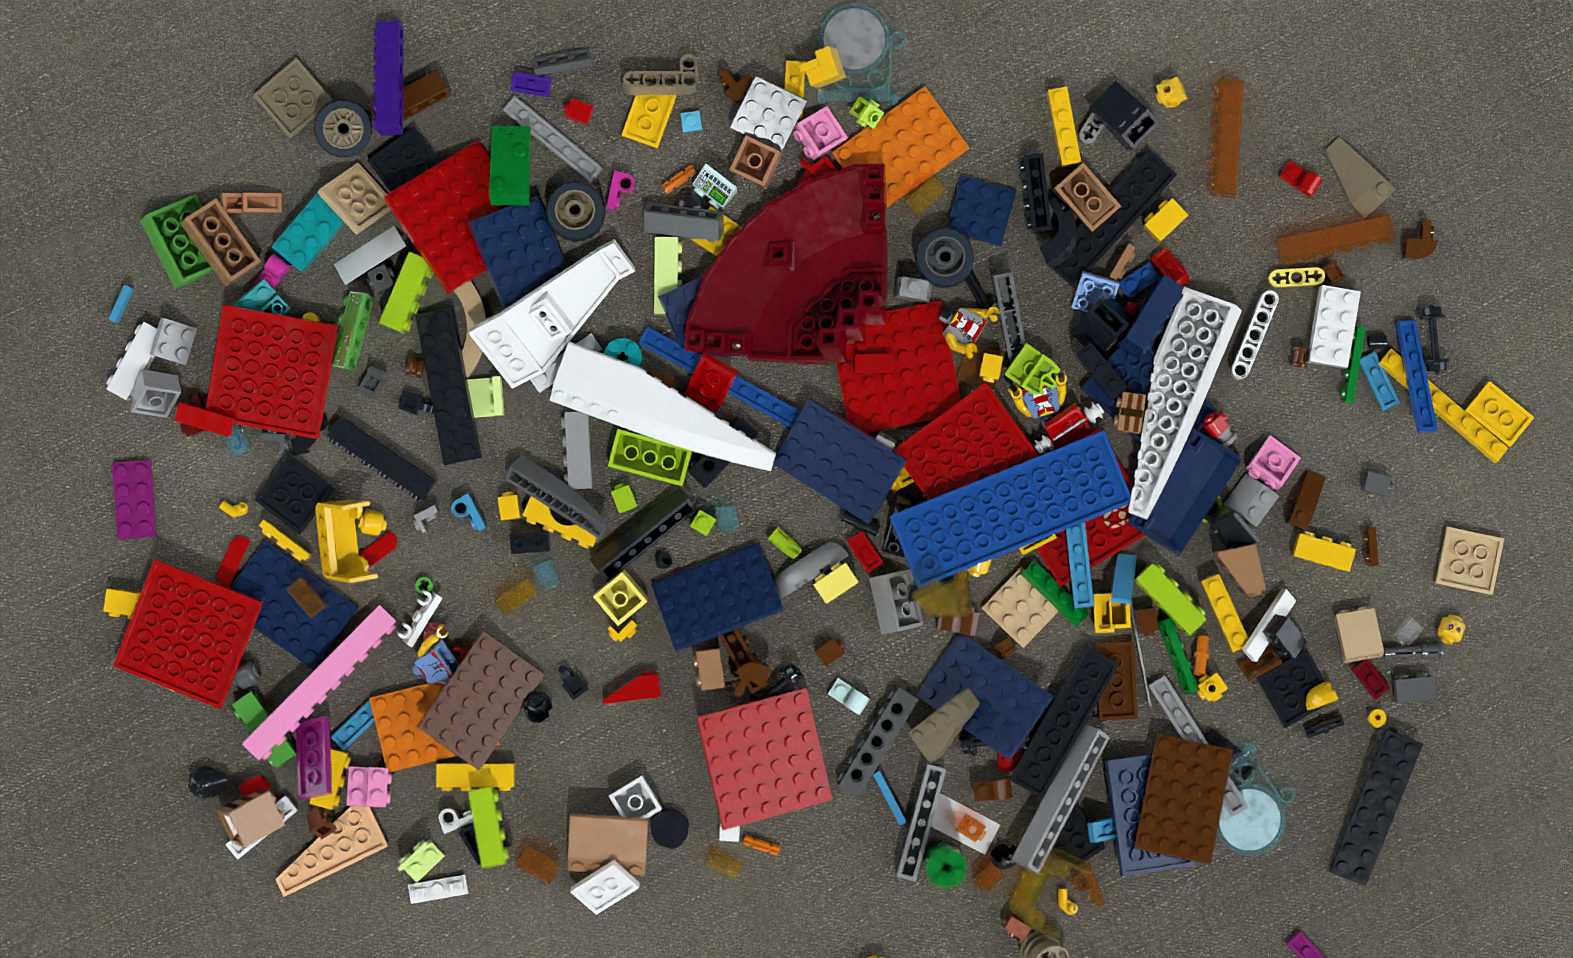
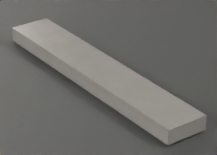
[503,95,603,183]

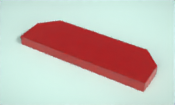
[359,531,397,568]
[216,536,251,588]

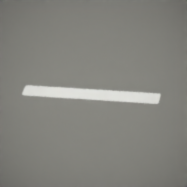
[1130,603,1152,707]

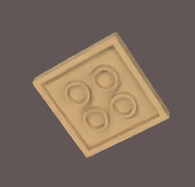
[317,163,391,235]
[1435,527,1504,595]
[981,567,1058,648]

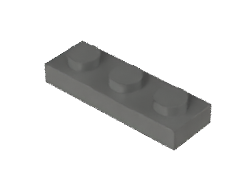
[533,48,592,75]

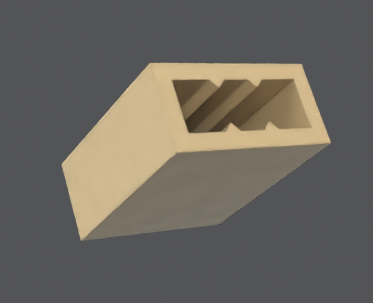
[1334,606,1384,663]

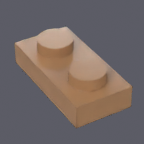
[1108,244,1136,281]

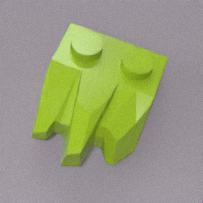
[1004,343,1061,395]

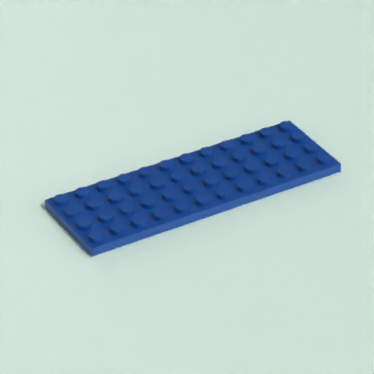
[889,430,1131,588]

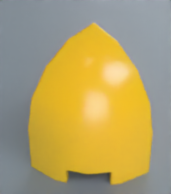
[1305,681,1338,710]

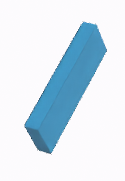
[1359,351,1400,411]
[1111,553,1137,604]
[331,700,375,751]
[873,770,906,825]

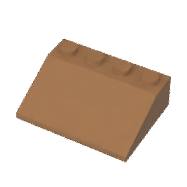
[568,814,648,876]

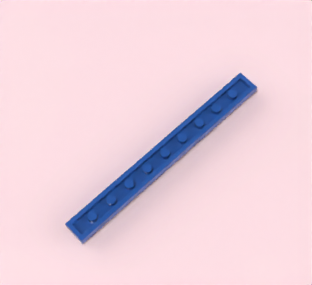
[638,326,801,429]

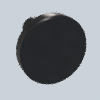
[651,809,690,849]

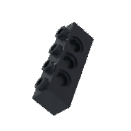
[688,417,759,488]

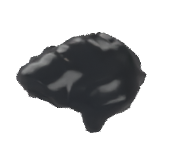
[187,766,228,799]

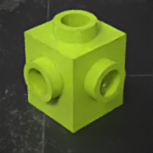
[849,96,884,129]

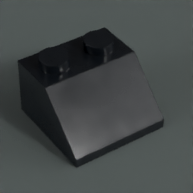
[1207,505,1260,549]

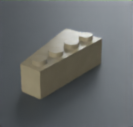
[908,688,980,764]

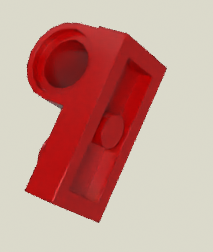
[1279,160,1323,198]
[1151,247,1190,286]

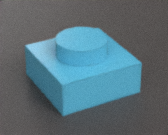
[680,111,702,133]

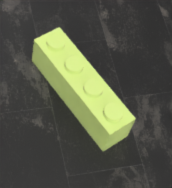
[654,237,682,315]

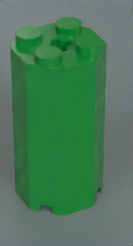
[922,841,968,889]

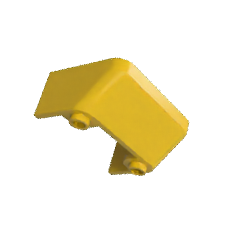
[315,499,378,583]

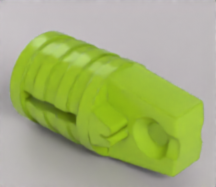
[767,526,802,559]

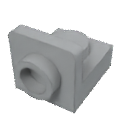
[413,505,439,533]

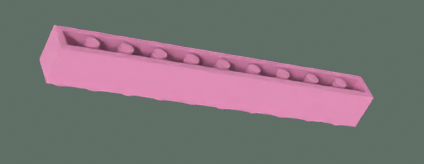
[242,605,396,761]

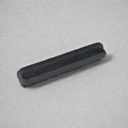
[965,270,991,310]

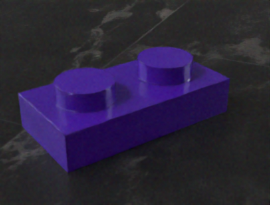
[511,71,552,97]

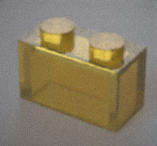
[905,176,947,217]

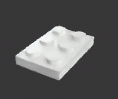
[570,860,640,915]

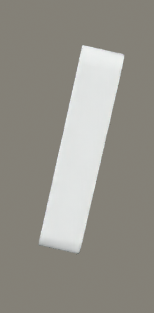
[1230,290,1279,380]

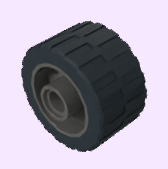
[916,228,974,289]

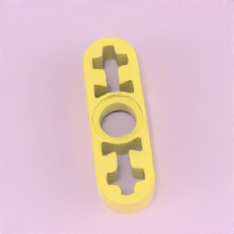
[1268,267,1325,288]

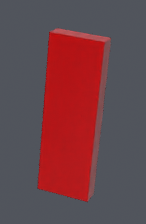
[174,402,236,437]

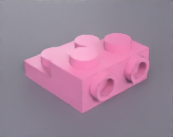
[793,106,848,160]
[1246,435,1301,491]
[346,767,392,808]

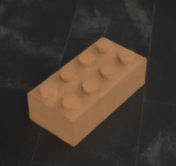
[181,199,261,287]

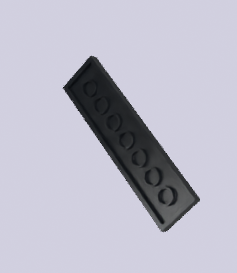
[1045,149,1177,288]
[415,307,482,465]
[1009,645,1119,799]
[1329,729,1423,886]

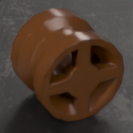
[405,356,425,378]
[993,636,1018,659]

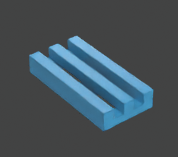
[108,285,134,324]

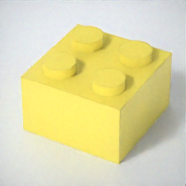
[813,562,858,604]
[593,569,649,626]

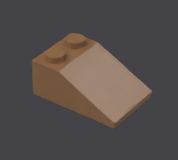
[1052,163,1121,232]

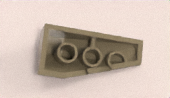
[1325,137,1395,218]

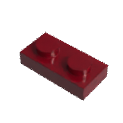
[1350,659,1391,700]

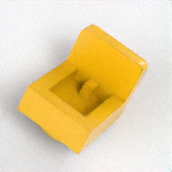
[607,620,638,642]

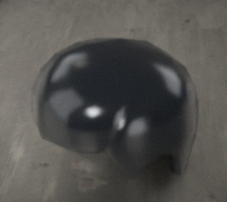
[674,193,705,209]
[523,692,553,723]
[989,844,1017,870]

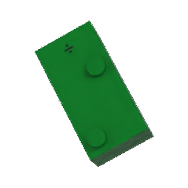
[489,126,532,205]

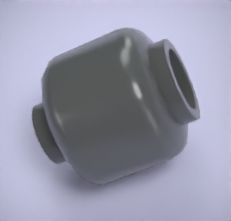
[233,661,262,689]

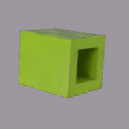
[611,483,638,514]
[690,510,717,536]

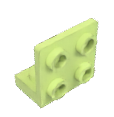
[467,376,504,418]
[398,839,446,883]

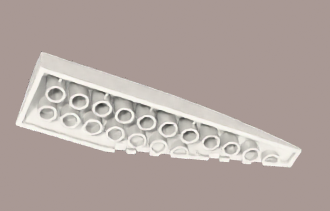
[1129,287,1242,519]
[550,342,776,471]

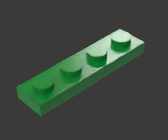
[1340,326,1366,404]
[1021,560,1089,627]
[1158,618,1198,694]

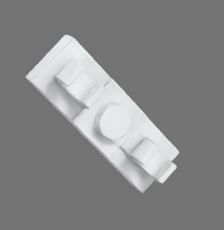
[397,590,442,647]
[408,874,469,904]

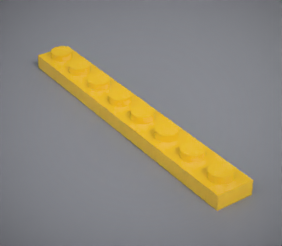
[1378,348,1508,464]

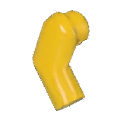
[219,500,248,518]
[1058,888,1078,915]

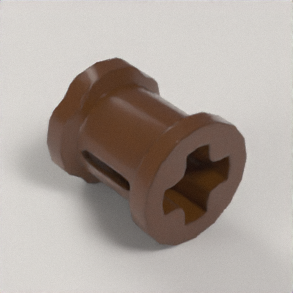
[1322,260,1346,285]
[1290,346,1309,368]

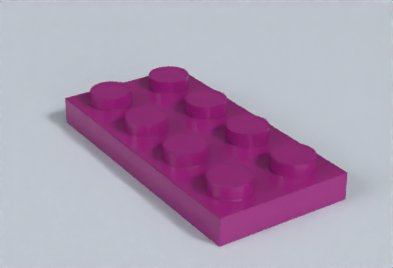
[112,460,157,540]
[296,716,332,800]

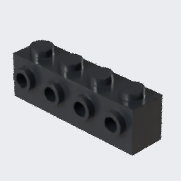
[1020,153,1052,234]

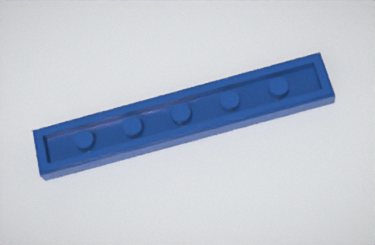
[1395,320,1438,433]

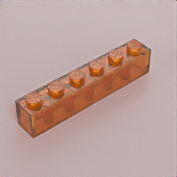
[1208,79,1244,197]
[1274,215,1395,266]

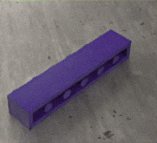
[373,20,404,136]

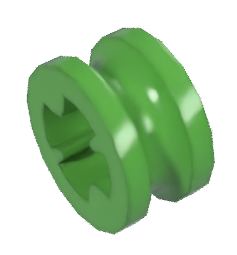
[415,577,433,594]

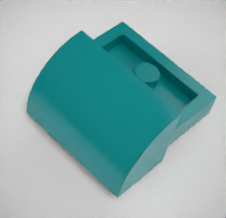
[235,278,291,315]

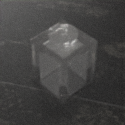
[1392,615,1424,646]

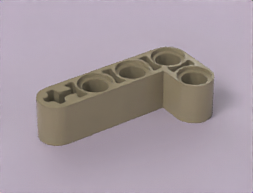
[622,54,698,95]

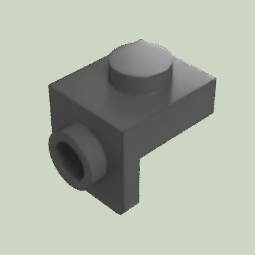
[358,366,387,400]
[261,430,290,454]

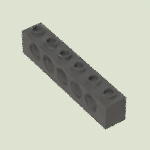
[837,687,919,798]

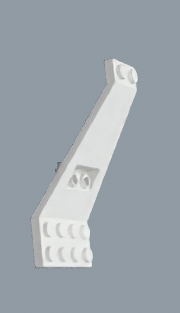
[468,239,635,389]

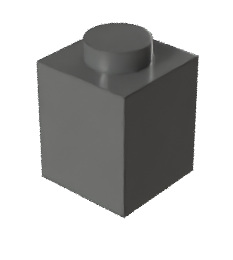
[1361,471,1393,496]

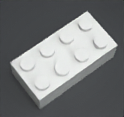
[1306,285,1361,369]

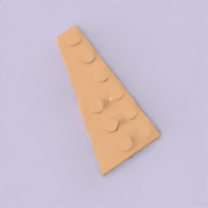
[275,806,389,897]

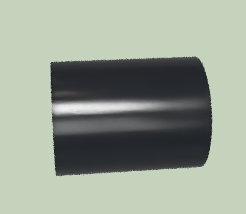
[1368,335,1387,349]

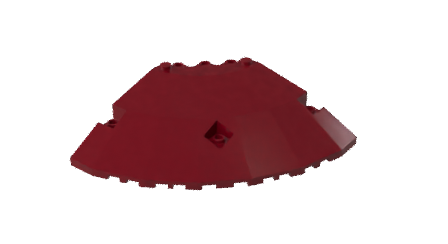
[685,163,888,365]

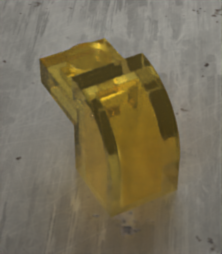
[495,578,537,616]

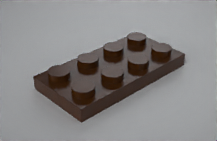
[1095,642,1138,721]

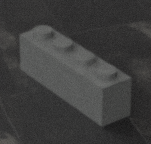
[644,202,724,242]

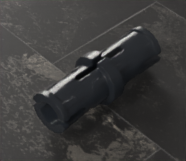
[841,510,881,537]
[1304,714,1345,739]

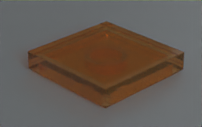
[957,344,1004,390]

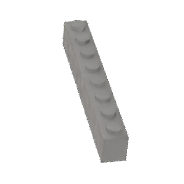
[1011,724,1110,874]

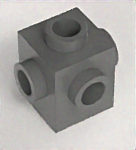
[366,263,396,295]

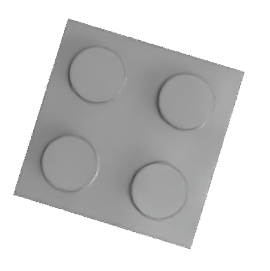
[150,318,197,365]

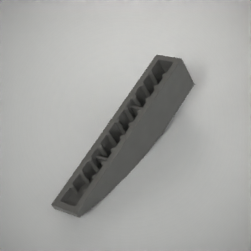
[991,269,1025,388]
[505,455,608,540]

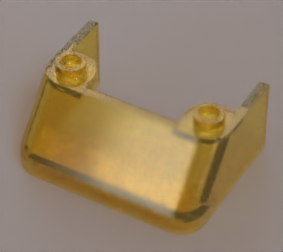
[912,569,972,617]
[1009,847,1091,940]

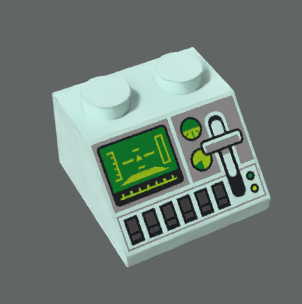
[693,164,737,209]

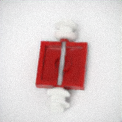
[1034,402,1104,455]

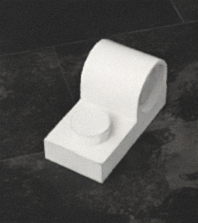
[439,807,474,834]

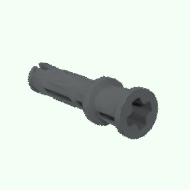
[1384,642,1444,660]

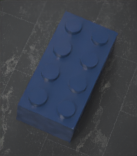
[1117,275,1184,358]

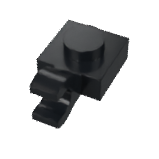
[398,391,434,415]
[559,666,589,700]

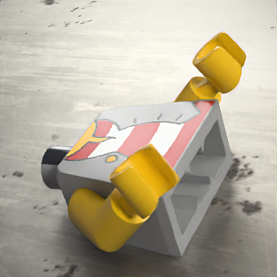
[939,307,1000,359]

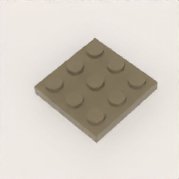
[253,58,332,140]

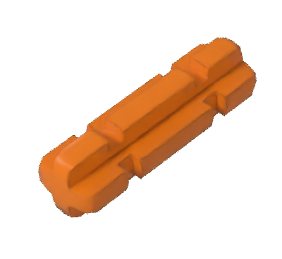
[661,165,697,194]
[743,835,780,856]

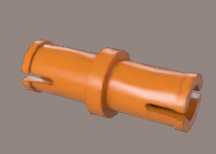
[1193,635,1210,676]

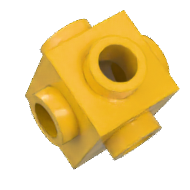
[1155,77,1188,108]
[1196,672,1228,702]

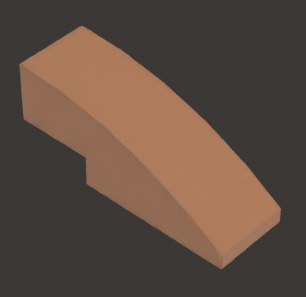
[220,193,282,214]

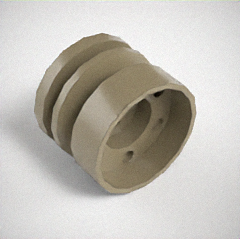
[1019,930,1070,958]

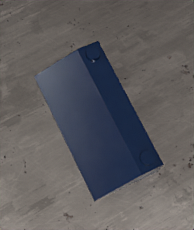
[1128,428,1241,557]

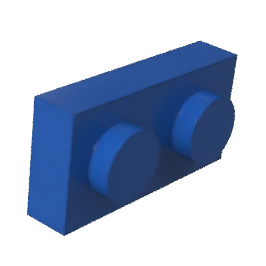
[1119,262,1160,300]

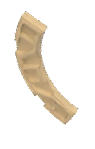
[454,281,486,378]

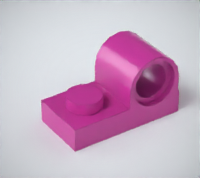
[606,171,635,212]
[253,254,292,289]

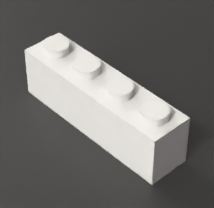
[106,322,157,401]

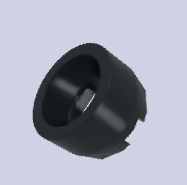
[656,552,673,569]

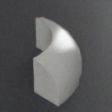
[774,542,849,600]

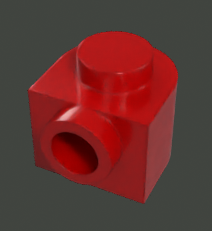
[1203,411,1230,438]

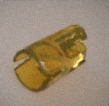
[704,848,743,880]

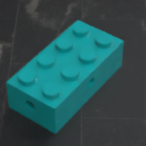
[272,193,346,273]

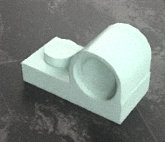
[828,678,870,715]

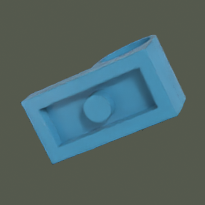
[451,493,487,531]
[1087,817,1115,842]

